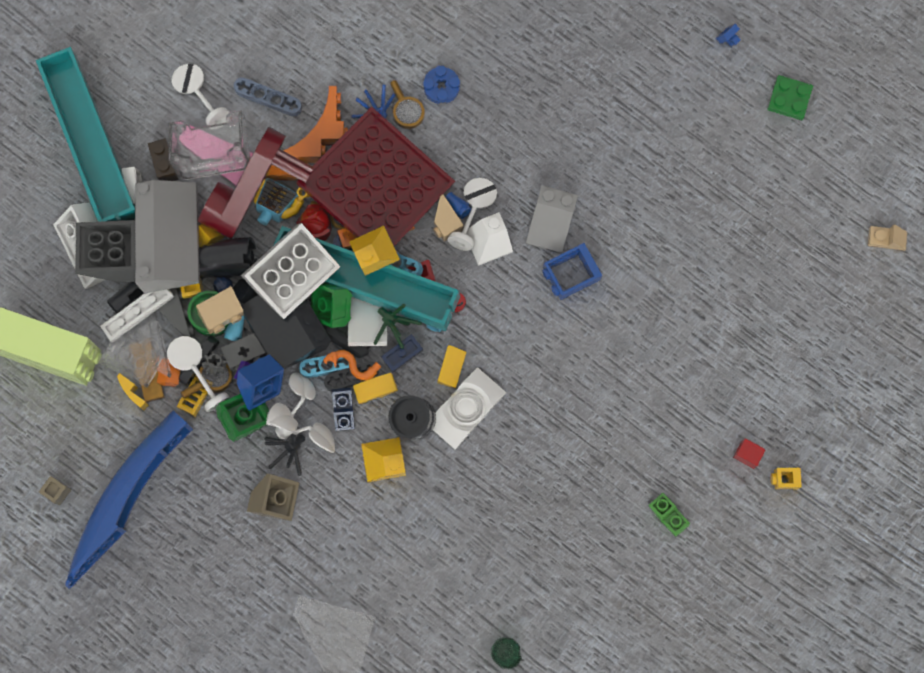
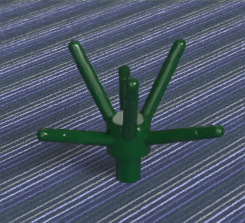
[373,304,422,349]

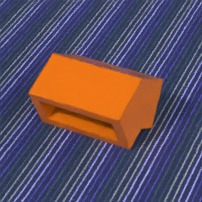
[157,359,180,387]

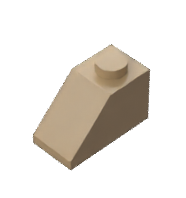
[433,195,463,242]

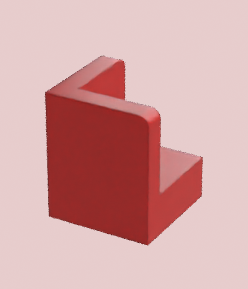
[733,438,765,469]

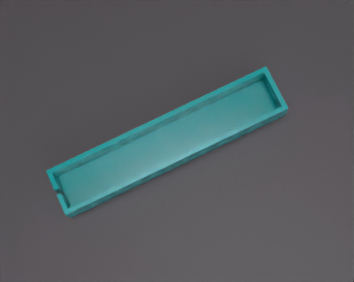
[35,47,135,222]
[273,226,460,331]

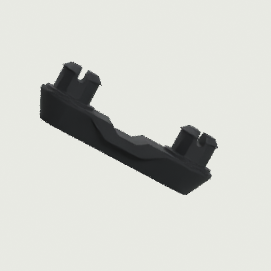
[322,324,371,358]

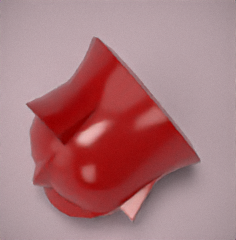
[296,204,331,241]

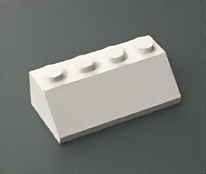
[53,203,105,289]

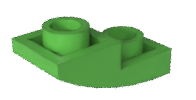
[649,493,690,538]

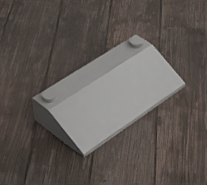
[135,180,200,294]

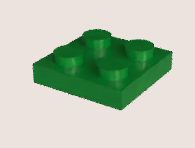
[767,75,813,121]

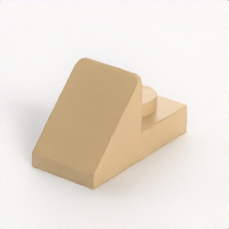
[868,225,907,251]

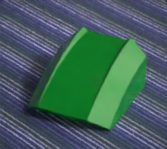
[311,283,353,328]
[216,394,269,442]

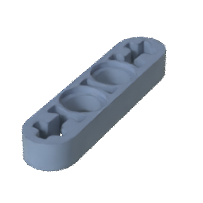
[233,78,302,116]

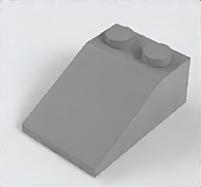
[526,185,578,254]

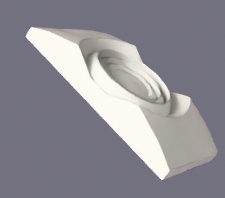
[433,367,506,450]

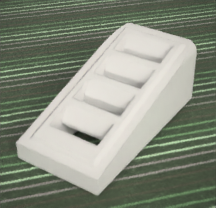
[121,167,142,204]

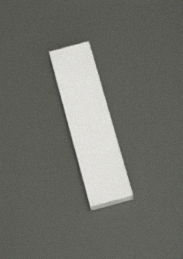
[100,289,175,342]

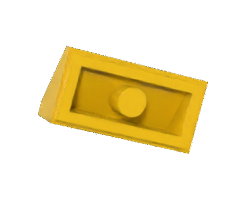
[438,345,466,388]

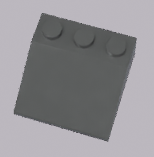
[75,220,135,282]

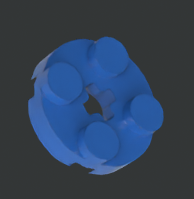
[423,65,460,104]

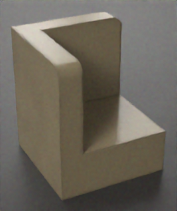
[39,476,72,506]

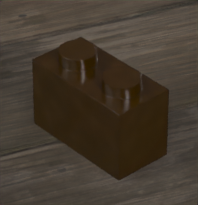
[147,138,179,181]

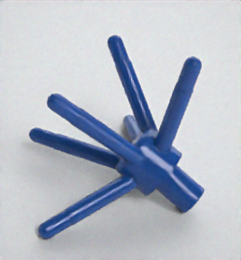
[351,84,396,120]

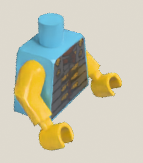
[254,170,309,226]

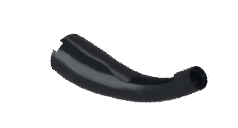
[107,237,257,313]

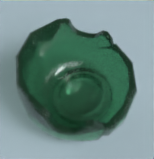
[491,637,522,670]

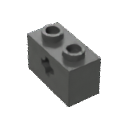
[221,333,267,372]

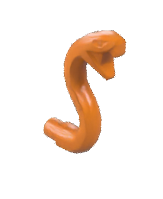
[323,350,381,380]

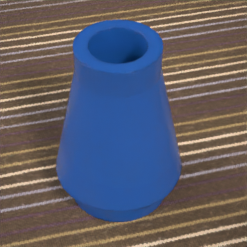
[445,192,471,219]

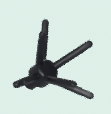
[264,434,305,476]

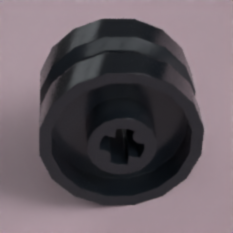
[388,395,436,440]

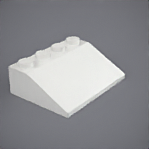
[241,223,340,319]

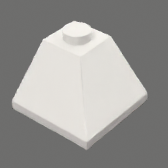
[466,212,513,266]

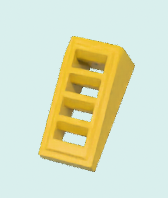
[176,375,214,417]

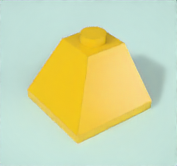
[349,226,400,276]
[361,437,406,482]

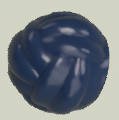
[212,277,233,293]

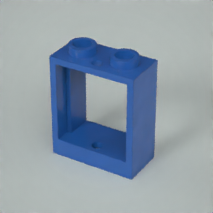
[542,243,602,300]

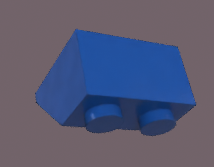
[237,354,284,411]

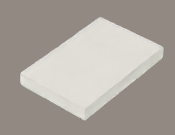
[348,297,387,346]

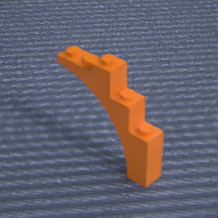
[265,86,348,181]

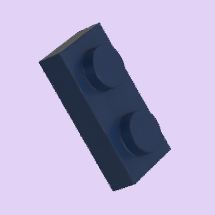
[381,334,423,373]

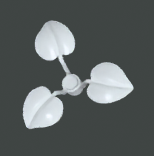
[266,372,335,453]

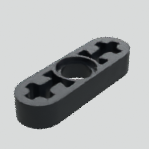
[179,335,219,386]
[324,362,379,392]

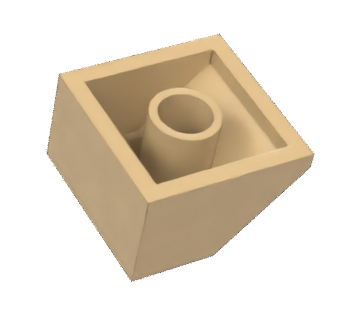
[196,287,244,334]

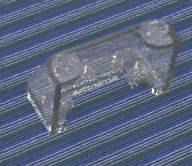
[168,110,251,180]

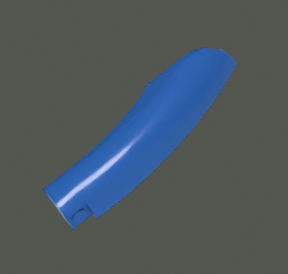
[66,410,193,589]

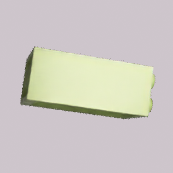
[0,307,102,386]

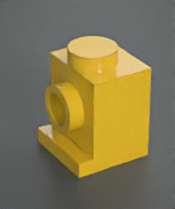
[770,468,802,490]

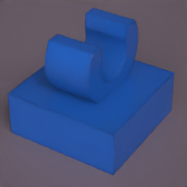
[716,24,740,47]

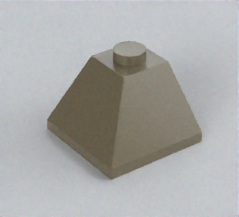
[247,474,300,521]

